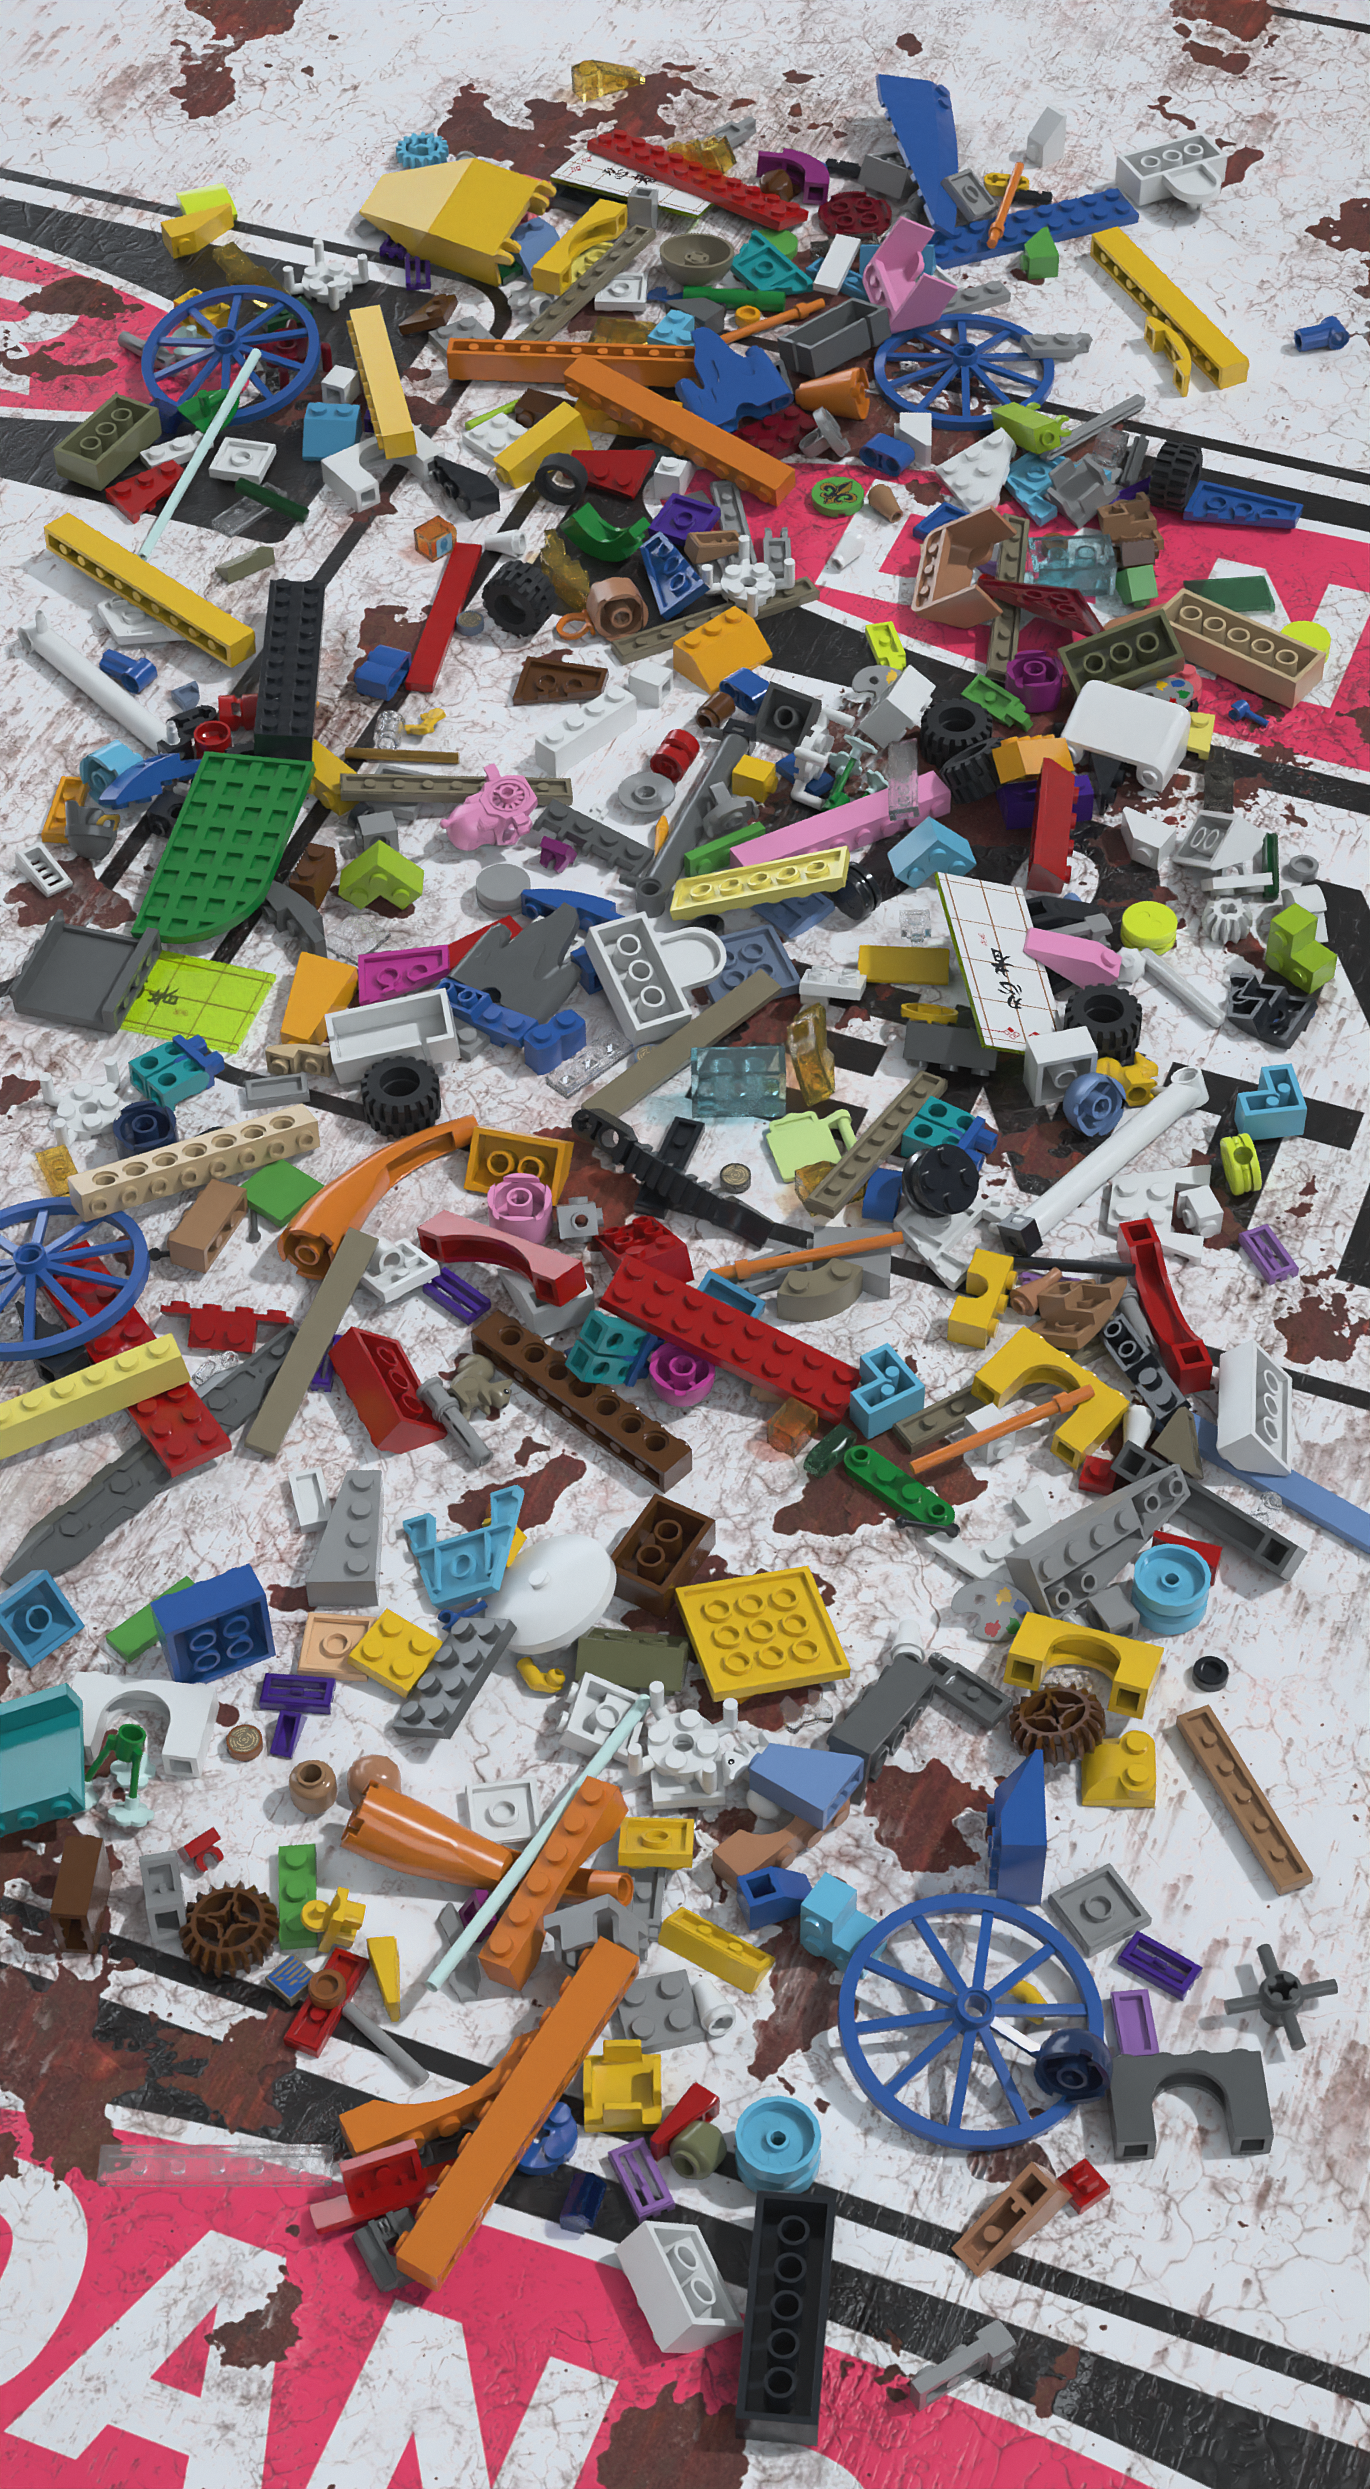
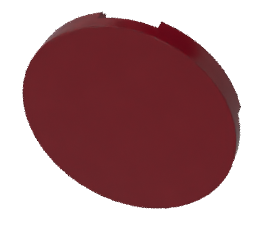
[818,191,892,241]

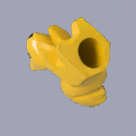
[1096,1052,1159,1107]

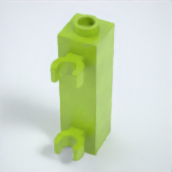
[991,402,1072,455]

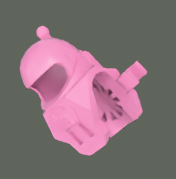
[439,763,538,851]

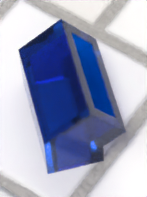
[148,398,183,434]
[560,2172,607,2235]

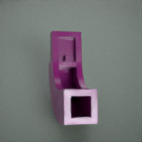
[756,148,830,205]

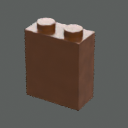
[50,1834,113,1954]

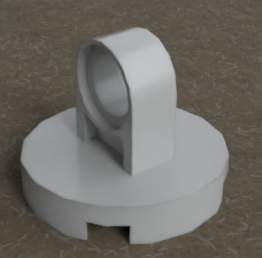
[799,407,851,458]
[702,781,760,838]

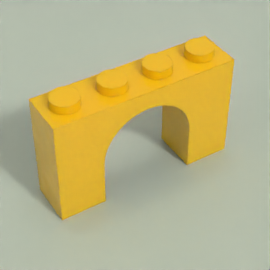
[971,1326,1130,1471]
[1003,1611,1165,1720]

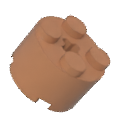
[586,577,648,642]

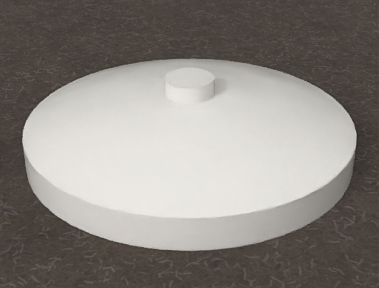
[485,1534,616,1654]

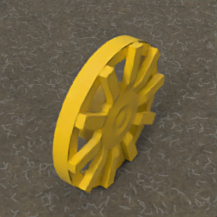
[901,1003,959,1025]

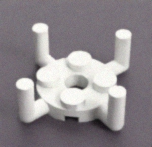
[283,239,369,311]
[702,535,795,618]
[791,707,855,810]
[39,1057,130,1150]
[627,1681,738,1794]

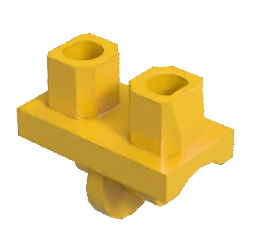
[300,1887,366,1953]

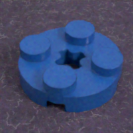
[516,2102,578,2175]

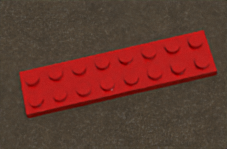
[598,1254,862,1426]

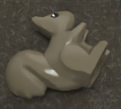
[447,1354,513,1422]

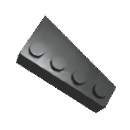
[826,1655,938,1806]

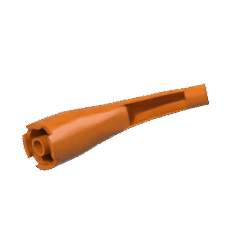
[277,1114,479,1280]
[339,1779,634,1907]

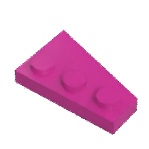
[358,944,450,1007]

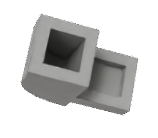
[627,186,664,229]
[139,1850,187,1943]

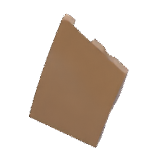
[1097,491,1164,555]
[1028,1276,1127,1350]

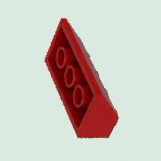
[1026,757,1079,894]
[327,1326,448,1455]

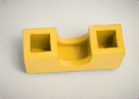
[947,1248,1018,1350]

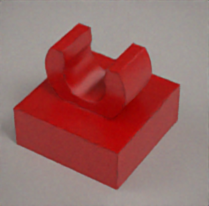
[176,1826,224,1874]
[1057,2158,1111,2215]

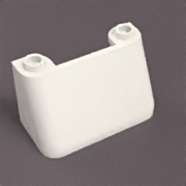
[1060,680,1191,793]

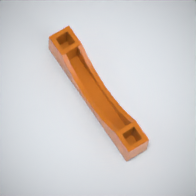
[477,1775,629,1992]
[338,2027,541,2158]

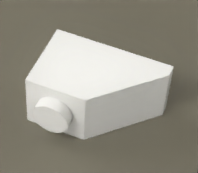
[1026,104,1067,168]
[894,412,932,467]
[654,456,696,500]
[1121,807,1177,870]

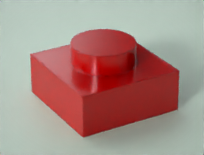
[1078,1455,1118,1496]

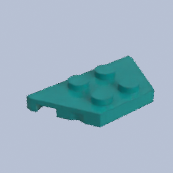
[730,229,814,295]

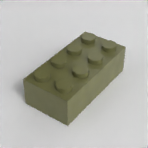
[53,393,162,491]
[1057,608,1185,703]

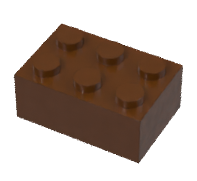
[610,1493,716,1619]

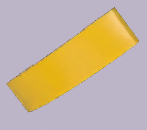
[1144,316,1191,397]

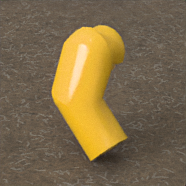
[516,1657,566,1693]
[1007,1980,1048,2025]

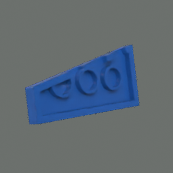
[1183,480,1303,529]
[640,531,710,621]

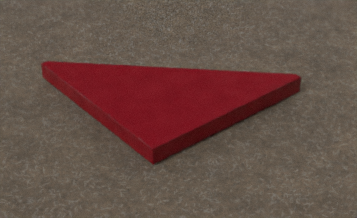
[977,578,1105,637]

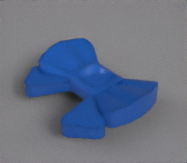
[647,286,683,303]

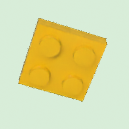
[347,1608,444,1699]
[618,1817,694,1870]

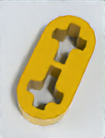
[983,173,1030,197]

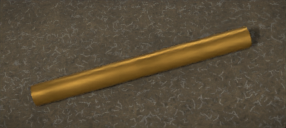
[345,747,460,764]

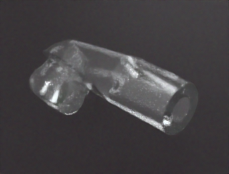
[192,1351,239,1386]
[1247,1491,1282,1526]

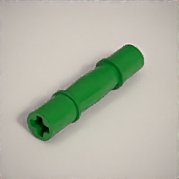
[683,285,786,313]

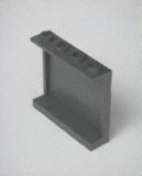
[9,909,162,1034]

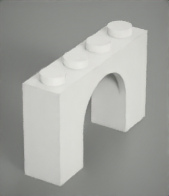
[321,423,445,513]
[72,1671,220,1778]

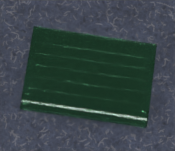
[1183,575,1275,612]

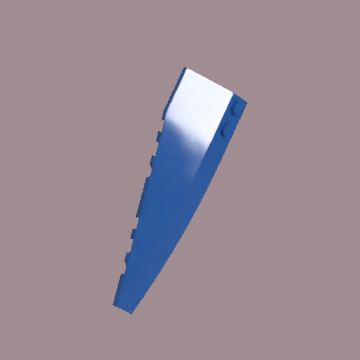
[875,74,958,239]

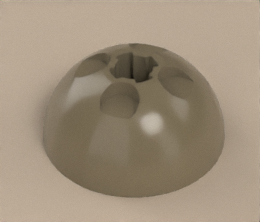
[660,233,735,287]

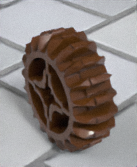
[1008,1683,1106,1768]
[179,1880,281,1979]

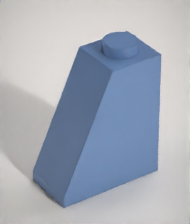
[748,1743,864,1831]

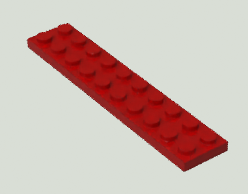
[586,129,809,231]
[40,1240,233,1478]

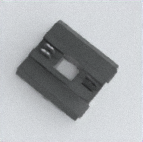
[352,2207,417,2293]

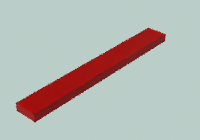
[405,542,482,693]

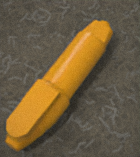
[654,815,669,858]

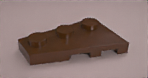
[512,656,609,706]

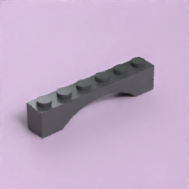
[1110,1440,1308,1581]

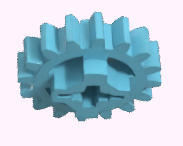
[396,132,449,169]

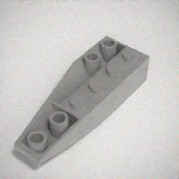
[1004,1464,1191,1619]

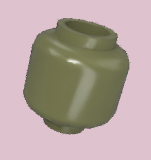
[669,2121,727,2180]

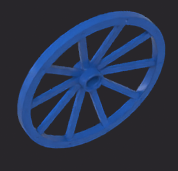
[141,285,321,427]
[874,313,1055,431]
[0,1197,150,1362]
[837,1893,1104,2151]

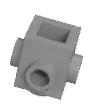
[555,1196,604,1243]

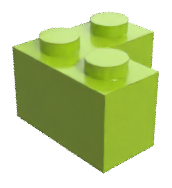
[338,840,424,910]
[1265,902,1338,994]

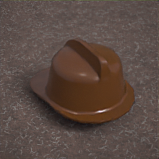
[758,169,802,202]

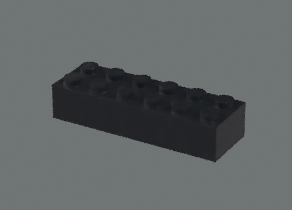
[735,2190,836,2446]

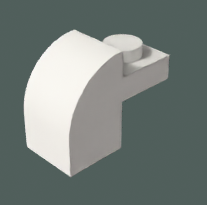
[1281,884,1328,944]

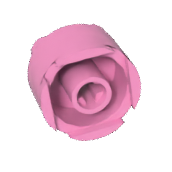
[487,1173,553,1245]

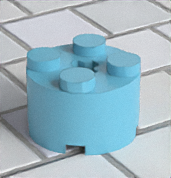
[79,740,144,808]

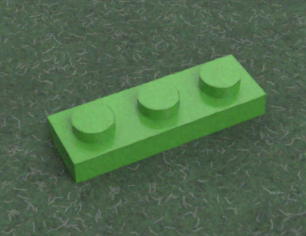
[684,821,765,878]
[278,1844,318,1950]

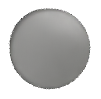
[476,864,531,918]

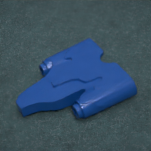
[675,327,794,434]

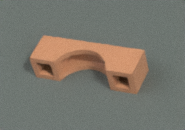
[712,1797,850,1893]

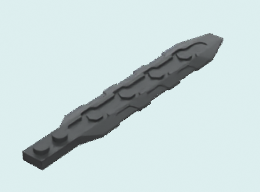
[0,1324,299,1586]

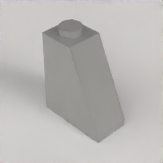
[807,1226,892,1299]

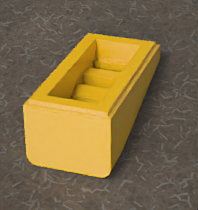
[366,1936,400,2022]

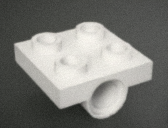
[1200,862,1273,897]
[799,965,867,1006]
[360,1236,441,1303]

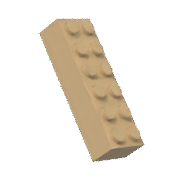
[1161,588,1326,709]

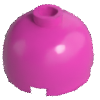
[649,1342,716,1407]

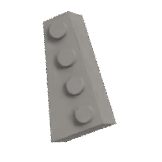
[305,1470,384,1607]

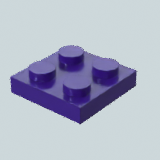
[648,493,721,547]

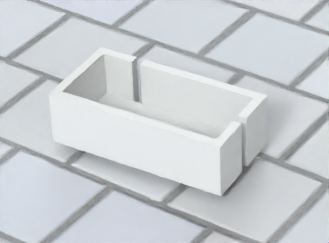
[325,988,461,1085]

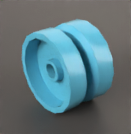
[1130,1543,1211,1635]
[735,2095,821,2194]

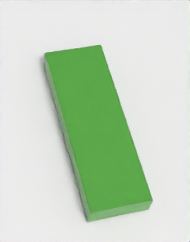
[105,1575,195,1663]

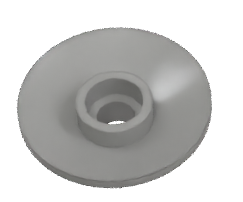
[618,772,676,814]

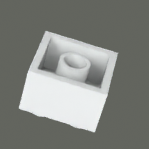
[858,665,936,749]
[1023,1026,1098,1107]

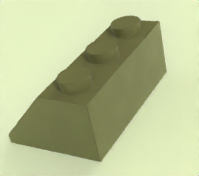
[575,1626,692,1696]

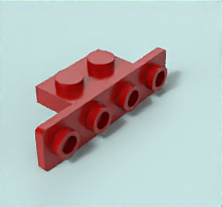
[160,1301,294,1354]
[309,2138,458,2235]

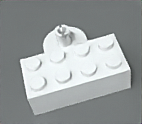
[1115,131,1227,211]
[584,911,726,1048]

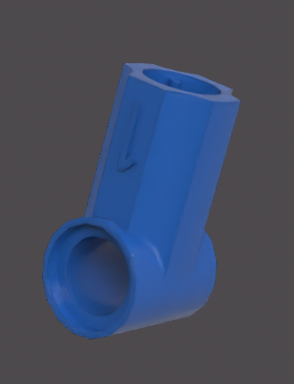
[1294,316,1350,352]
[99,649,158,694]

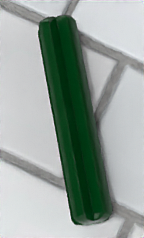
[234,477,310,523]
[1262,832,1279,901]

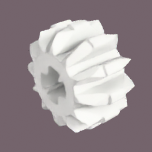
[1201,895,1253,945]

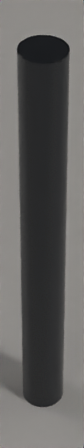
[1010,1255,1136,1277]

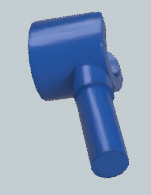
[1228,700,1269,727]
[437,1600,488,1633]

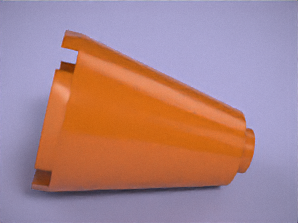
[795,367,870,420]

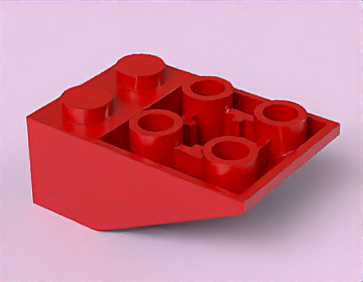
[593,1216,695,1283]

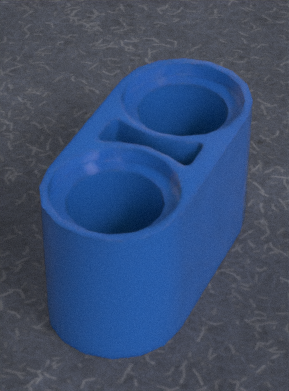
[859,433,915,477]
[719,667,769,716]
[862,1168,903,1223]

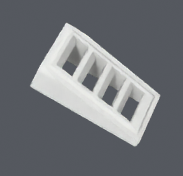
[15,841,73,898]

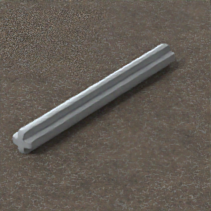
[1039,394,1146,462]

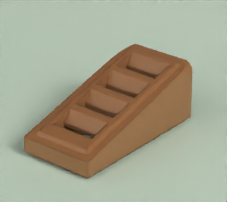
[684,530,740,564]

